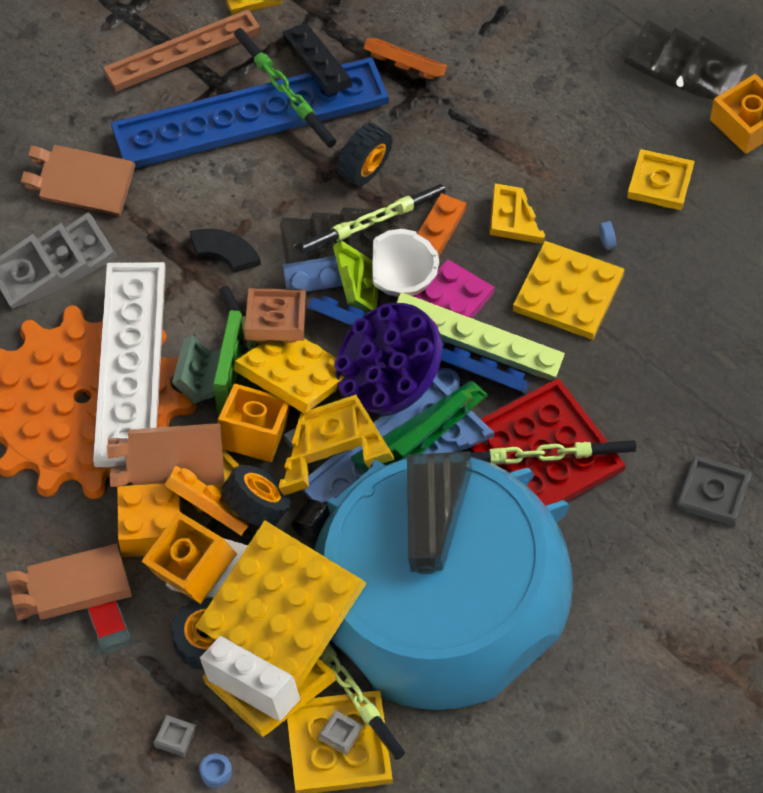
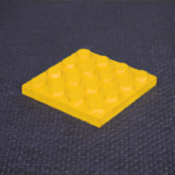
[195,520,367,690]

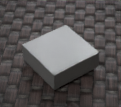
[319,710,363,756]
[154,715,197,757]

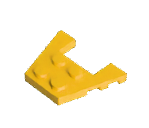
[279,395,394,496]

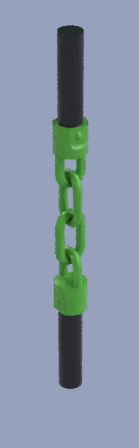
[234,28,337,148]

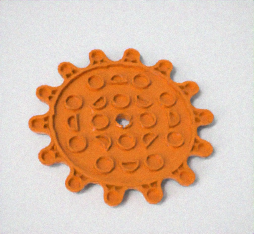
[0,305,197,499]

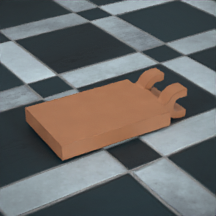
[21,145,135,217]
[107,423,225,487]
[6,543,132,621]

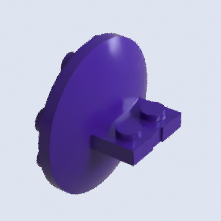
[335,303,442,417]

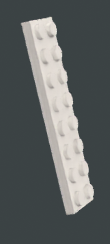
[93,262,166,467]

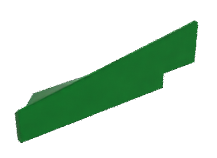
[351,381,488,473]

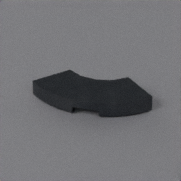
[189,229,261,273]

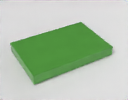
[214,310,244,416]

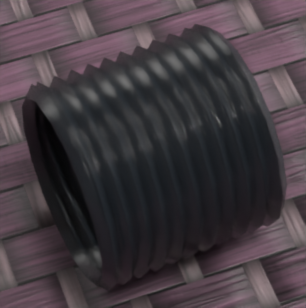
[292,499,330,542]

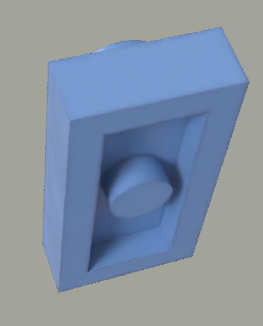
[282,256,343,292]

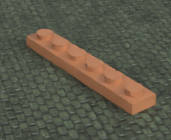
[103,9,261,93]

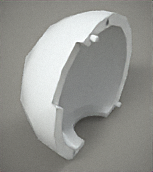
[372,229,439,297]

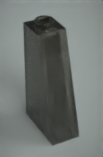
[407,451,472,575]

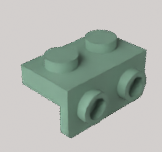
[172,335,221,404]

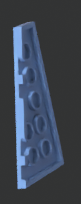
[300,376,494,506]

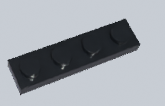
[283,23,352,95]

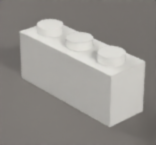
[200,636,300,722]

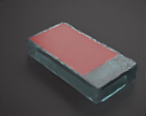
[86,600,132,654]

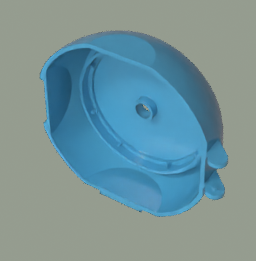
[314,453,573,710]

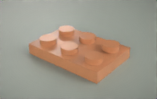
[244,288,306,343]

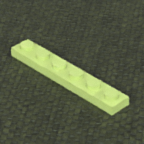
[397,292,565,381]

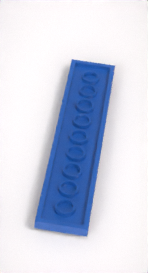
[111,57,389,169]

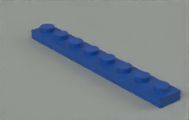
[308,296,530,394]

